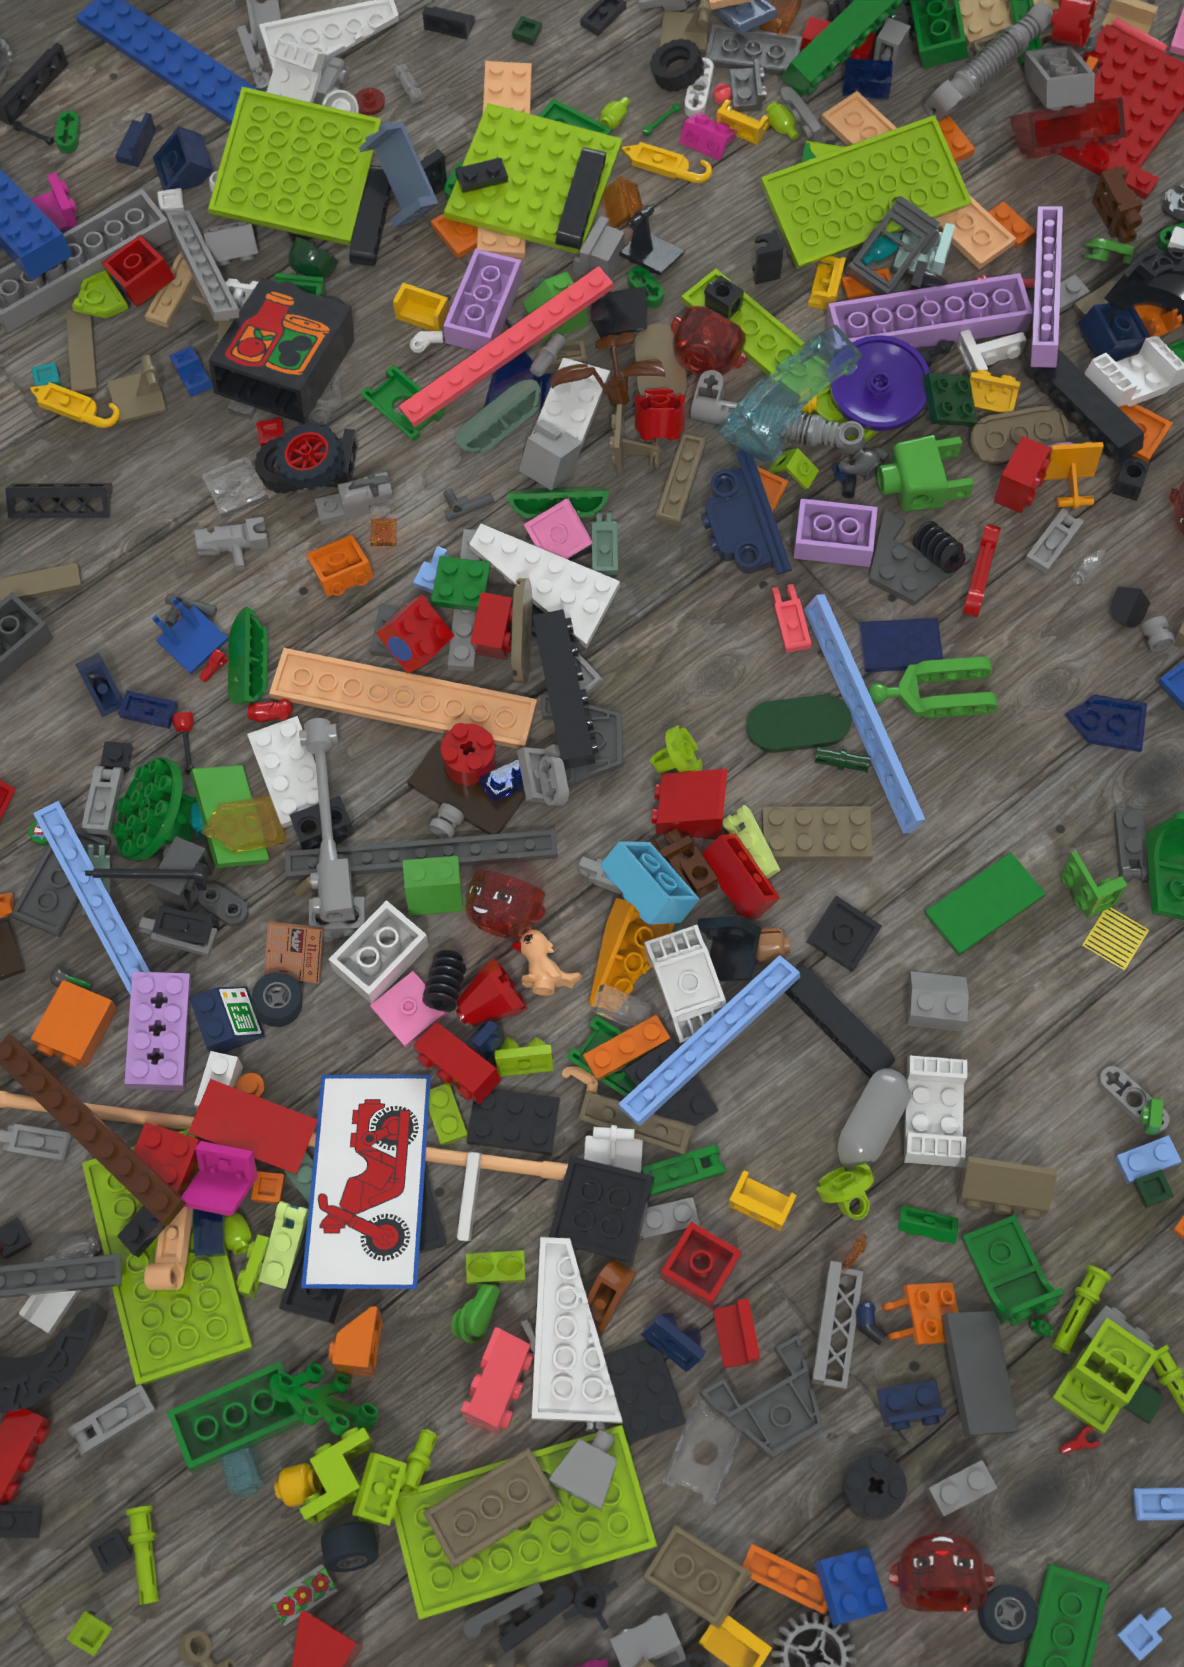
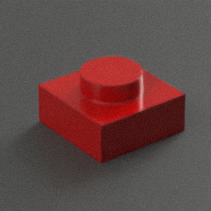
[256,418,284,447]

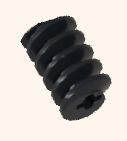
[913,521,966,574]
[422,949,467,1012]

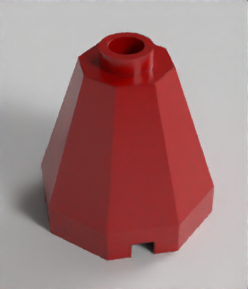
[455,958,528,1027]

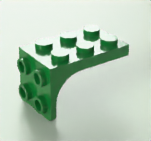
[1146,812,1184,920]
[961,1214,1065,1327]

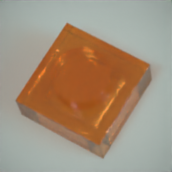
[370,519,397,546]

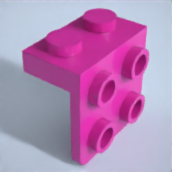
[30,172,78,232]
[182,1141,258,1216]

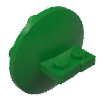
[112,757,197,863]

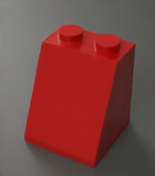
[651,769,728,840]
[292,1610,363,1667]

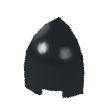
[1110,587,1150,628]

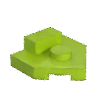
[72,270,128,319]

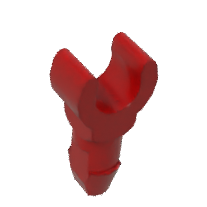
[199,649,228,682]
[1059,1426,1100,1454]

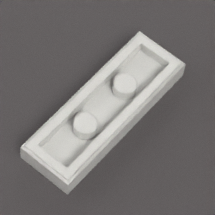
[457,1152,482,1241]

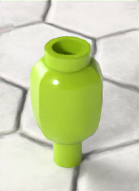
[599,97,630,130]
[766,101,799,141]
[219,1213,251,1255]

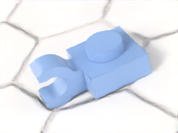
[413,546,449,593]
[1116,1607,1172,1661]

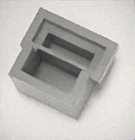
[573,216,625,280]
[519,420,583,491]

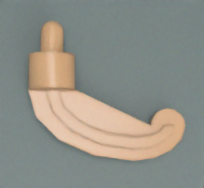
[562,1066,598,1093]

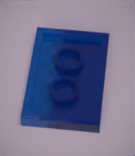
[859,618,943,672]

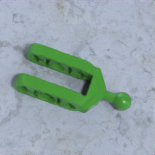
[868,657,998,718]

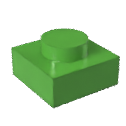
[1140,1098,1164,1135]

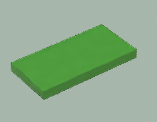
[190,766,269,868]

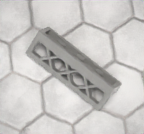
[811,1261,864,1390]

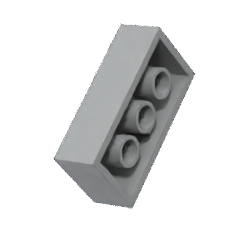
[1024,45,1095,111]

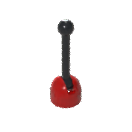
[172,712,195,775]

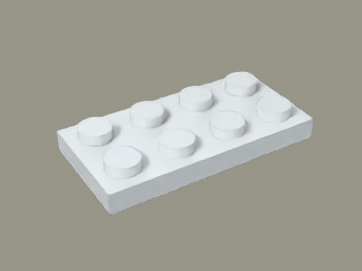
[532,358,610,450]
[247,716,319,828]

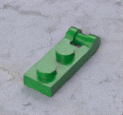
[642,1145,727,1197]

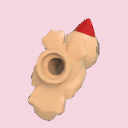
[511,930,582,996]

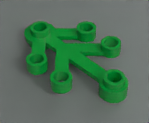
[268,1363,378,1435]

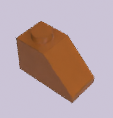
[587,1258,637,1333]

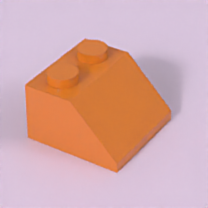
[328,1306,383,1377]

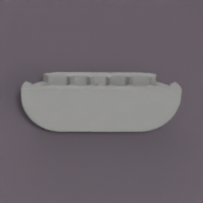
[838,1068,911,1171]

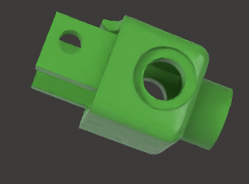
[877,435,974,511]

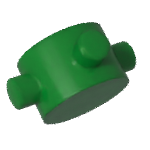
[1029,1319,1054,1337]

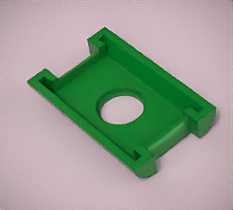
[360,364,445,441]
[566,1015,652,1097]

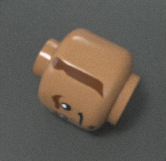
[756,927,791,964]

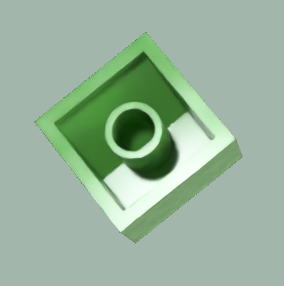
[523,271,587,343]
[403,856,463,916]

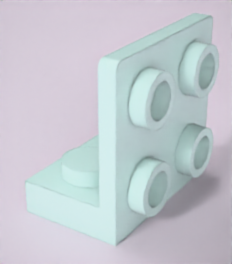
[893,223,955,276]

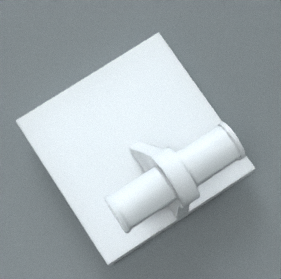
[584,1125,643,1173]

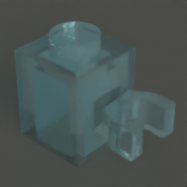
[219,1447,264,1499]

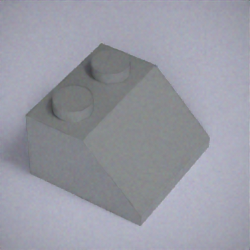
[204,221,258,266]
[906,971,969,1032]

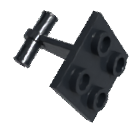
[619,205,685,276]

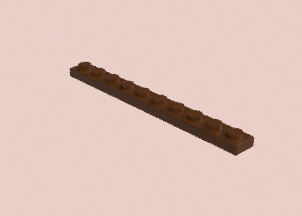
[0,1034,187,1226]

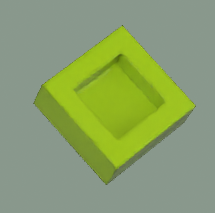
[66,1611,113,1656]

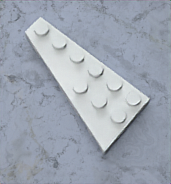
[259,0,399,72]
[469,524,620,649]
[532,1237,623,1423]

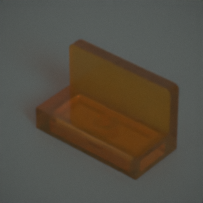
[760,0,802,34]
[603,176,643,229]

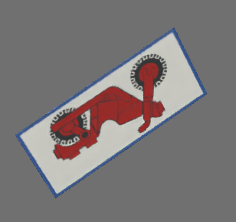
[301,1075,431,1289]

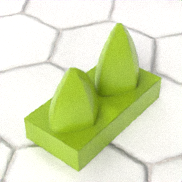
[495,1036,554,1077]
[466,1250,526,1285]

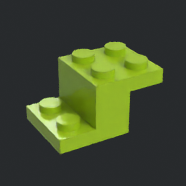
[1051,1318,1159,1435]
[299,1427,376,1526]

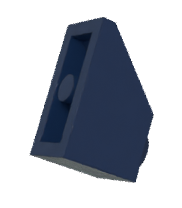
[75,653,126,717]

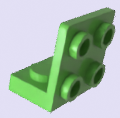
[1061,850,1128,919]

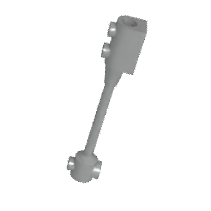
[299,718,355,922]

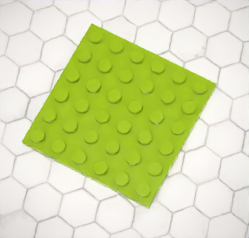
[208,87,381,246]
[444,103,622,254]

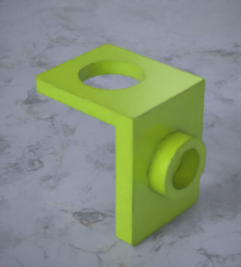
[768,448,819,490]

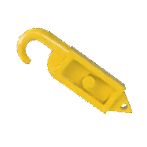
[622,142,712,183]
[30,382,120,428]

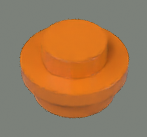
[236,1073,265,1098]

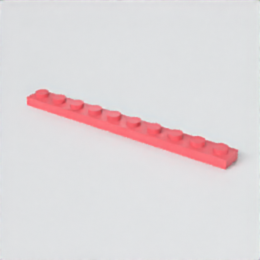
[399,266,614,427]

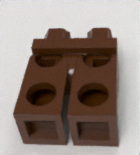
[1092,165,1143,244]
[650,828,718,899]

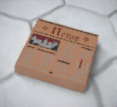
[264,921,324,983]

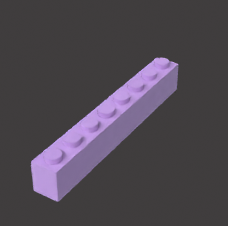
[1031,206,1063,367]

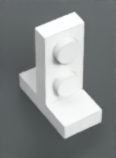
[957,329,1027,375]

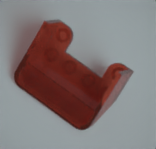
[1010,97,1126,159]

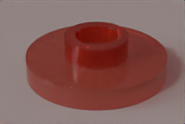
[355,88,385,115]

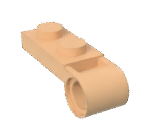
[144,1207,193,1290]

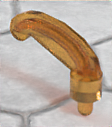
[841,1234,867,1271]

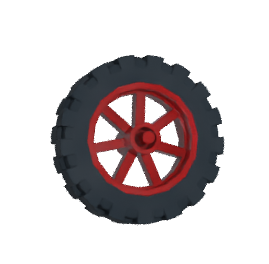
[274,423,345,490]

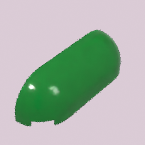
[507,487,609,519]
[228,607,268,705]

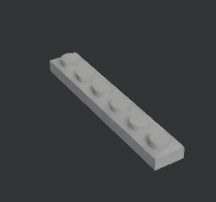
[448,529,483,671]

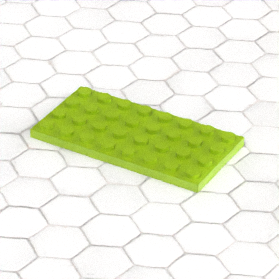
[760,115,972,269]
[82,1128,253,1386]
[394,1425,657,1620]

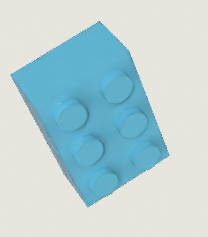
[600,841,700,924]

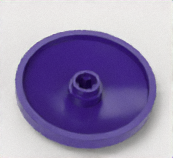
[829,335,930,431]

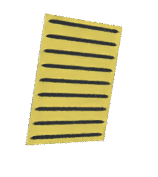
[1082,908,1149,971]

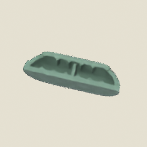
[455,380,541,453]

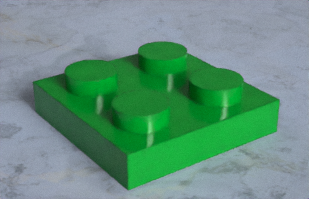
[431,556,491,611]

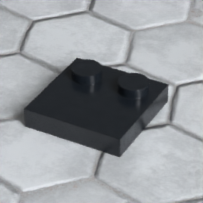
[806,896,882,972]

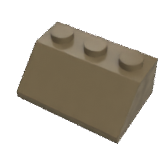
[957,1156,1057,1220]

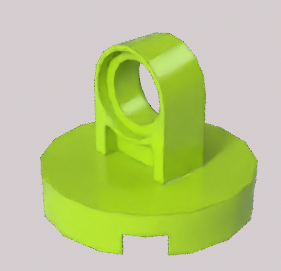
[650,725,702,774]
[816,1163,874,1220]

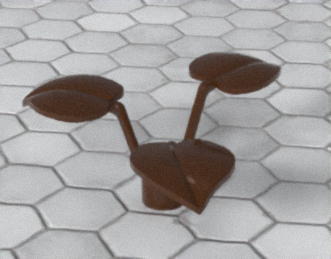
[551,332,665,406]

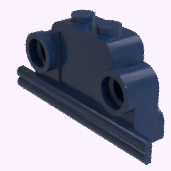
[701,448,792,575]

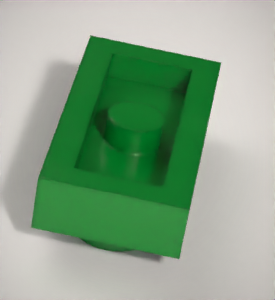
[897,1205,959,1244]

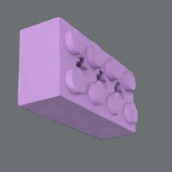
[443,248,523,351]
[125,972,191,1091]

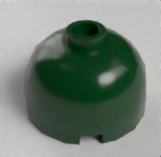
[288,237,338,281]

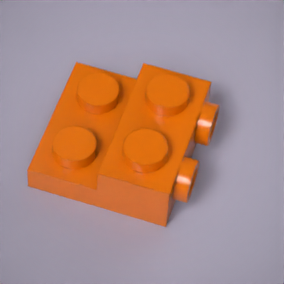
[305,535,374,597]

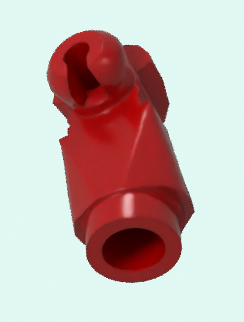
[247,699,292,723]

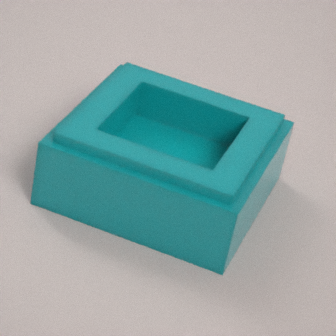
[31,362,62,387]

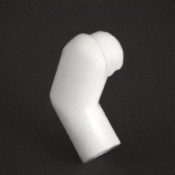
[410,331,443,353]

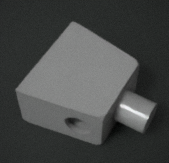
[549,1430,617,1511]

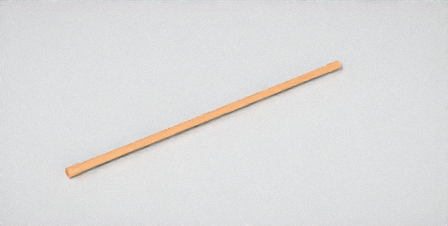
[0,1091,568,1181]

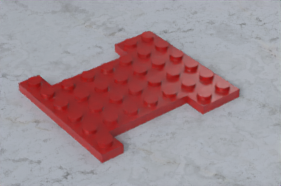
[1023,24,1184,200]

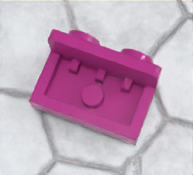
[679,113,737,160]

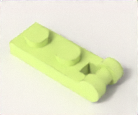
[722,805,781,879]
[258,1201,309,1289]

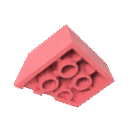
[461,1327,534,1435]

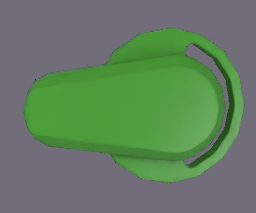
[1083,238,1135,264]
[451,1283,500,1344]

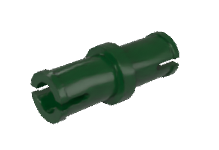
[815,747,871,773]

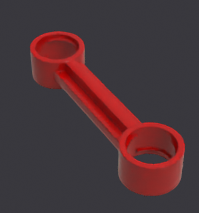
[963,524,1001,618]

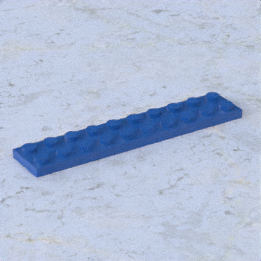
[76,0,261,125]

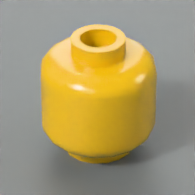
[274,1463,322,1507]

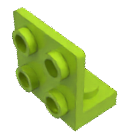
[352,1453,407,1526]

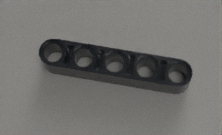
[555,147,607,250]
[349,165,392,266]
[785,963,895,1078]

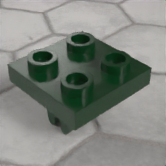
[923,373,978,427]

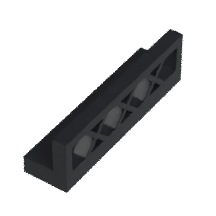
[0,42,68,126]
[5,483,113,518]

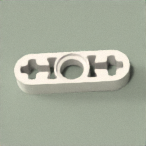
[684,58,714,117]

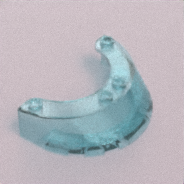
[720,325,863,462]

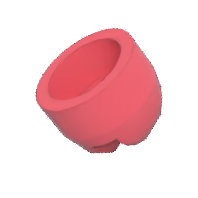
[713,83,732,105]

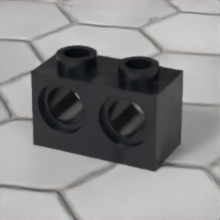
[289,796,354,850]

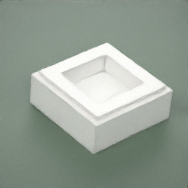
[158,188,185,215]

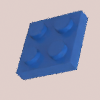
[814,1548,888,1626]

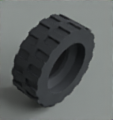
[650,38,704,91]
[254,436,303,494]

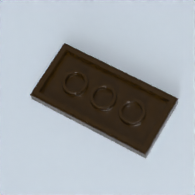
[407,741,526,835]

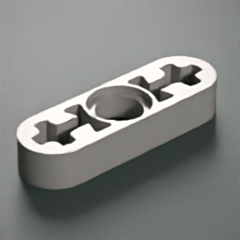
[1098,1066,1170,1135]

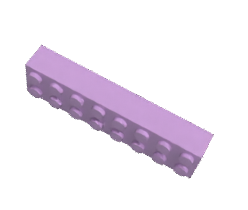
[826,273,1033,358]

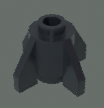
[562,1571,618,1631]

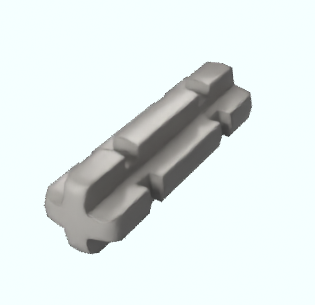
[395,64,423,104]

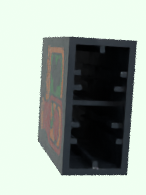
[209,277,354,424]

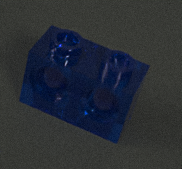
[842,58,893,99]

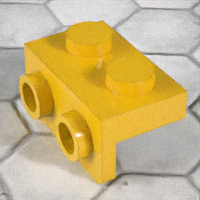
[970,370,1021,414]

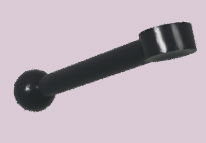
[12,121,54,145]

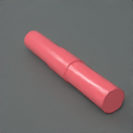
[1112,17,1168,53]

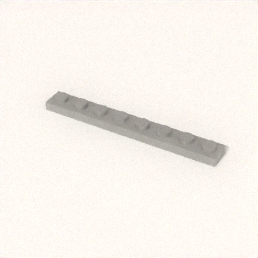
[166,210,239,321]

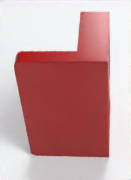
[713,1298,760,1368]

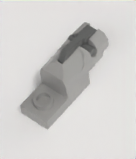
[315,472,393,525]

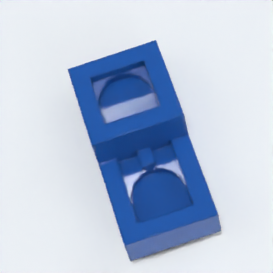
[169,346,213,397]

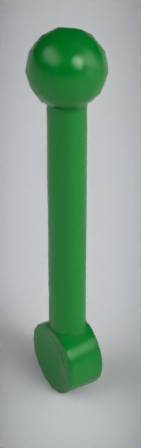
[643,103,681,136]

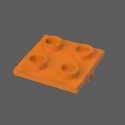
[1135,305,1182,337]
[882,1282,959,1345]

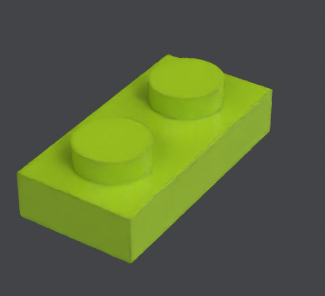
[429,1084,468,1147]
[237,1234,270,1300]

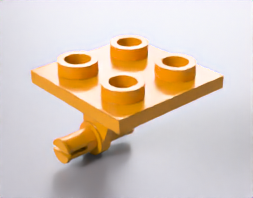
[1045,442,1104,509]

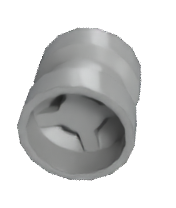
[1141,616,1175,652]
[428,803,465,838]

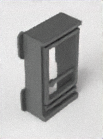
[847,195,940,296]

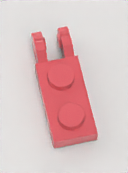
[771,584,812,653]

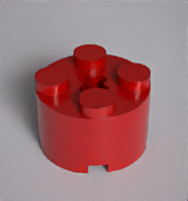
[1050,0,1096,48]
[635,388,685,441]
[441,723,496,786]

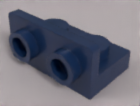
[876,1380,946,1431]

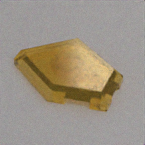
[201,796,285,852]

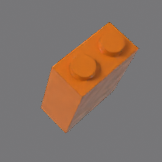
[31,980,118,1068]

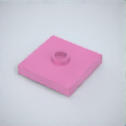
[524,499,594,559]
[370,971,449,1049]

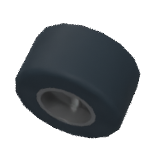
[252,972,302,1027]
[321,1522,379,1572]
[978,1584,1038,1645]

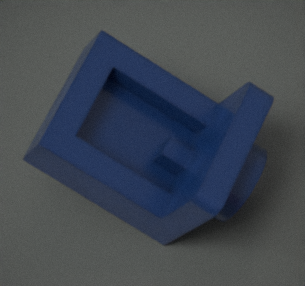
[466,1020,505,1060]

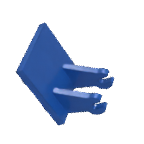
[152,597,229,674]

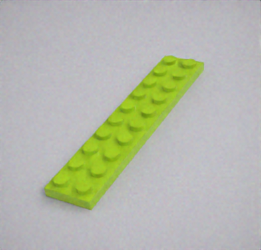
[681,269,879,443]

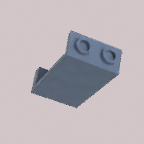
[359,121,438,228]

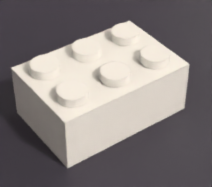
[329,900,429,1004]

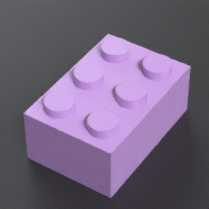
[793,499,878,567]

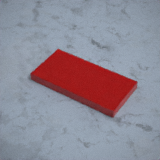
[188,1079,318,1175]

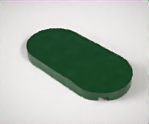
[746,695,852,753]

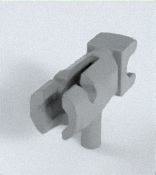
[194,517,269,571]

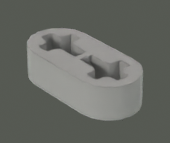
[538,756,569,806]

